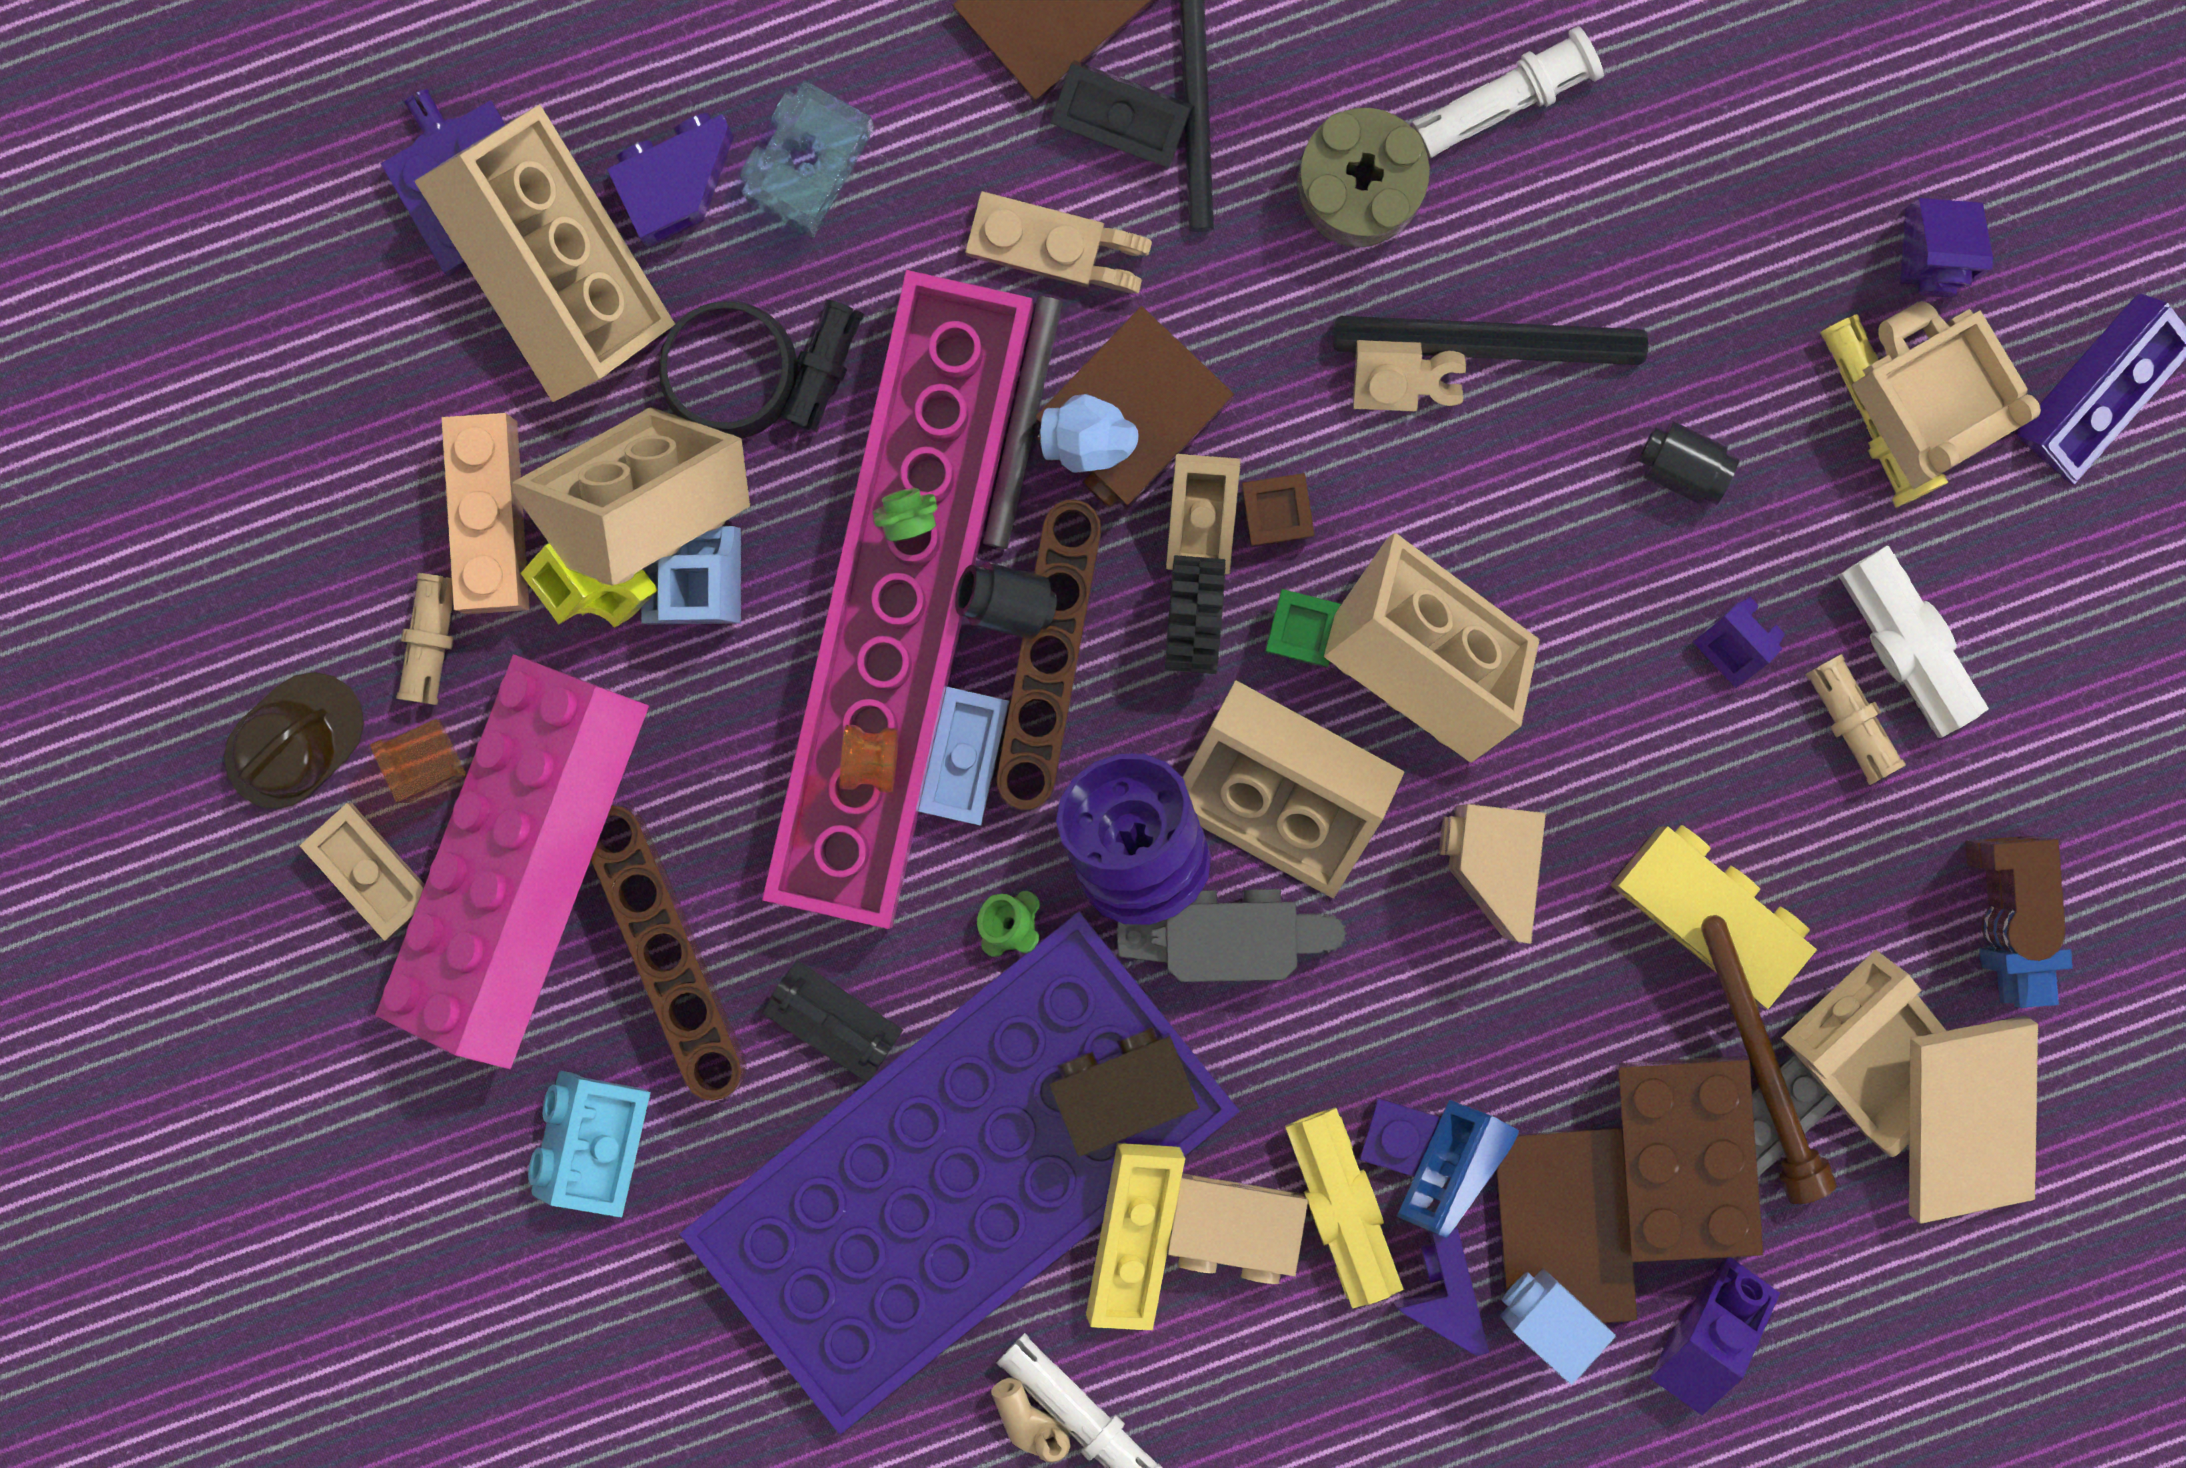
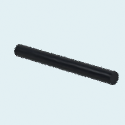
[1179,0,1214,232]

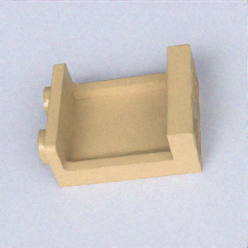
[1782,949,1946,1157]

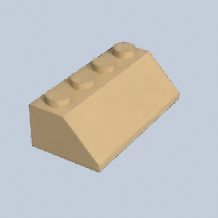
[414,104,675,402]

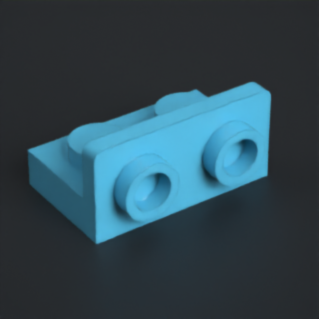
[528,1071,651,1217]

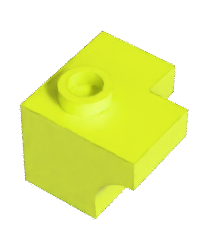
[520,543,658,628]

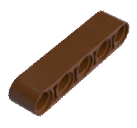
[997,500,1101,810]
[591,805,747,1101]

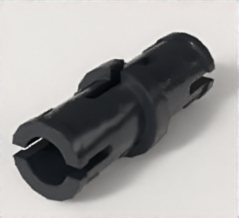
[779,299,864,433]

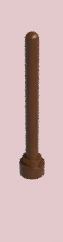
[1701,915,1837,1204]

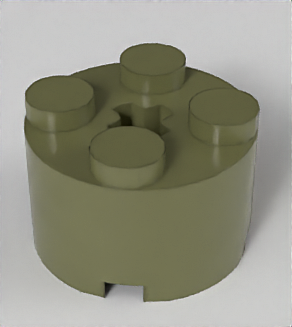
[1297,108,1430,248]

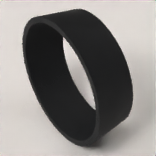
[659,301,798,439]

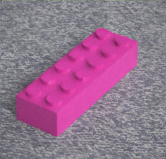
[375,654,649,1069]

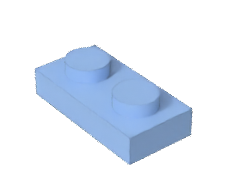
[918,687,1009,826]

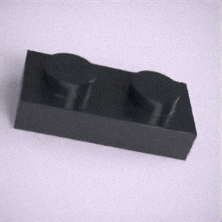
[1050,60,1193,168]

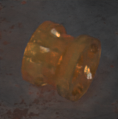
[840,725,899,793]

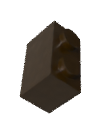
[1049,1027,1199,1157]

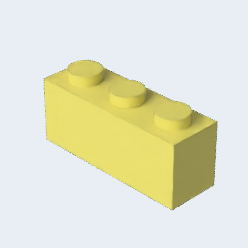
[1611,825,1817,1009]

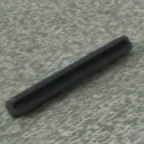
[1332,316,1649,365]

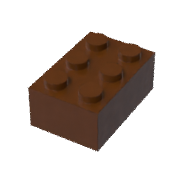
[1619,1055,1763,1262]

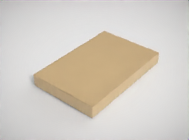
[1909,1016,2038,1224]

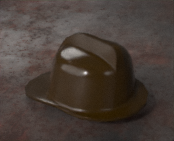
[224,672,364,809]

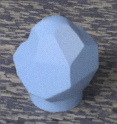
[1041,394,1139,473]

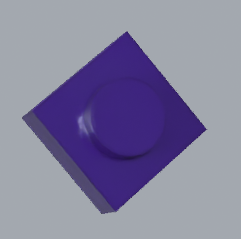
[1358,1097,1440,1177]

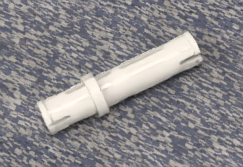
[996,1333,1163,1468]

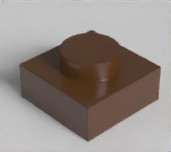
[1241,473,1315,547]

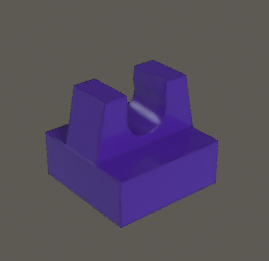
[1693,597,1785,688]

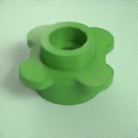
[872,488,938,541]
[977,891,1040,957]

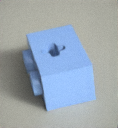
[1500,1268,1616,1385]

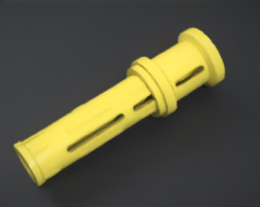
[1820,314,1948,508]

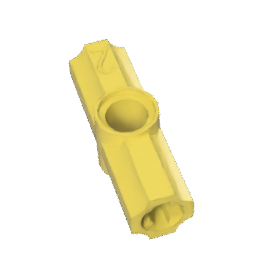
[1285,1107,1404,1309]

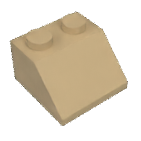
[1439,804,1546,943]

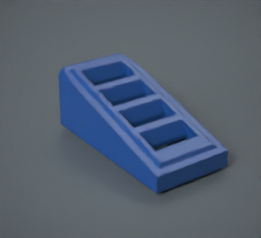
[1397,1100,1519,1238]

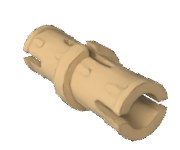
[396,573,454,705]
[1805,654,1906,785]

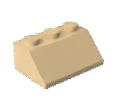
[512,407,750,586]
[1324,532,1540,763]
[1182,680,1404,899]

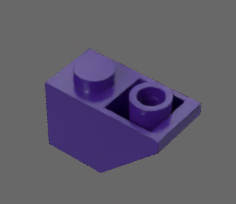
[607,113,734,247]
[1900,198,1993,297]
[1650,1257,1780,1415]

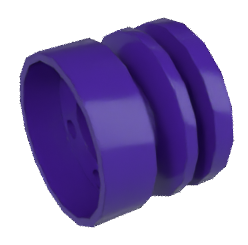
[1056,754,1212,925]

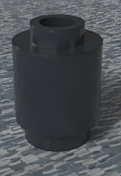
[1638,420,1739,505]
[955,562,1057,639]

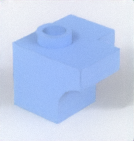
[642,526,741,625]

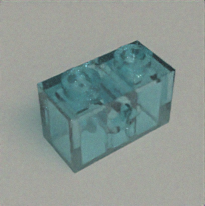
[739,80,875,238]

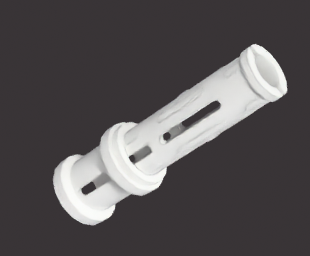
[1412,26,1604,159]

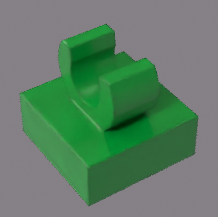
[1265,589,1342,668]

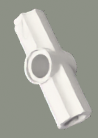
[1838,546,1989,738]

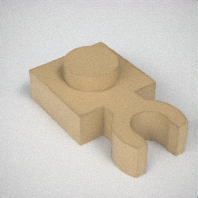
[1353,340,1466,411]

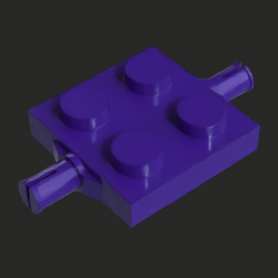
[381,89,506,276]

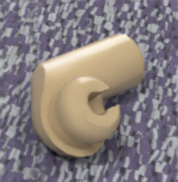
[991,1378,1070,1463]

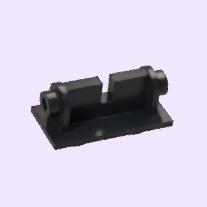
[762,960,904,1082]

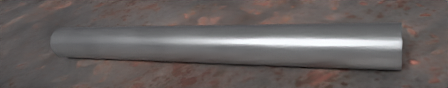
[983,296,1063,549]

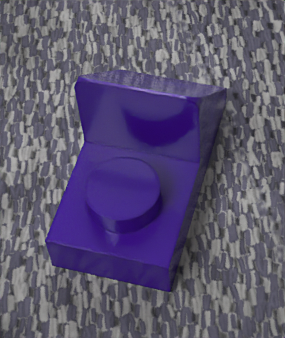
[1394,1226,1489,1356]

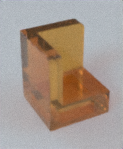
[370,718,467,803]

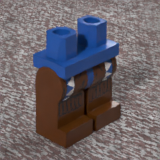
[1965,835,2073,1008]

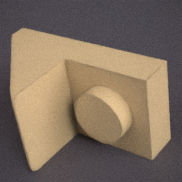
[1166,454,1240,574]

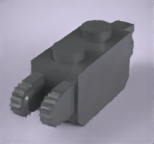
[1117,889,1347,982]

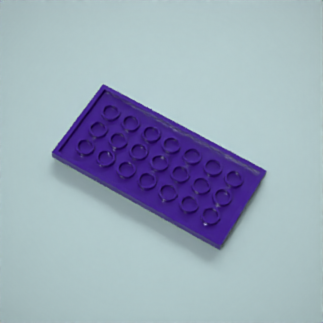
[679,911,1240,1434]

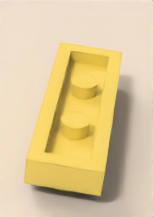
[1086,1143,1185,1330]

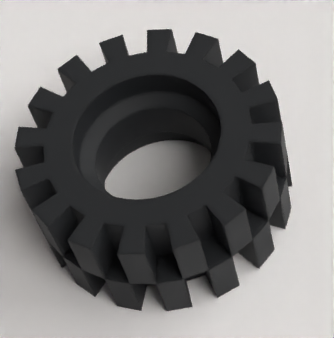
[1165,555,1226,674]

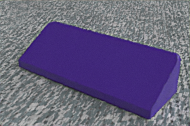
[2016,294,2186,484]

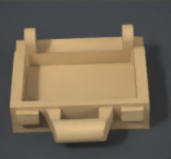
[1851,301,2041,489]

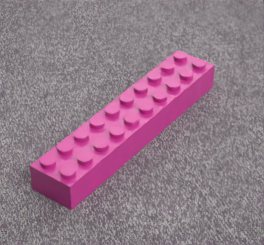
[762,270,1033,929]

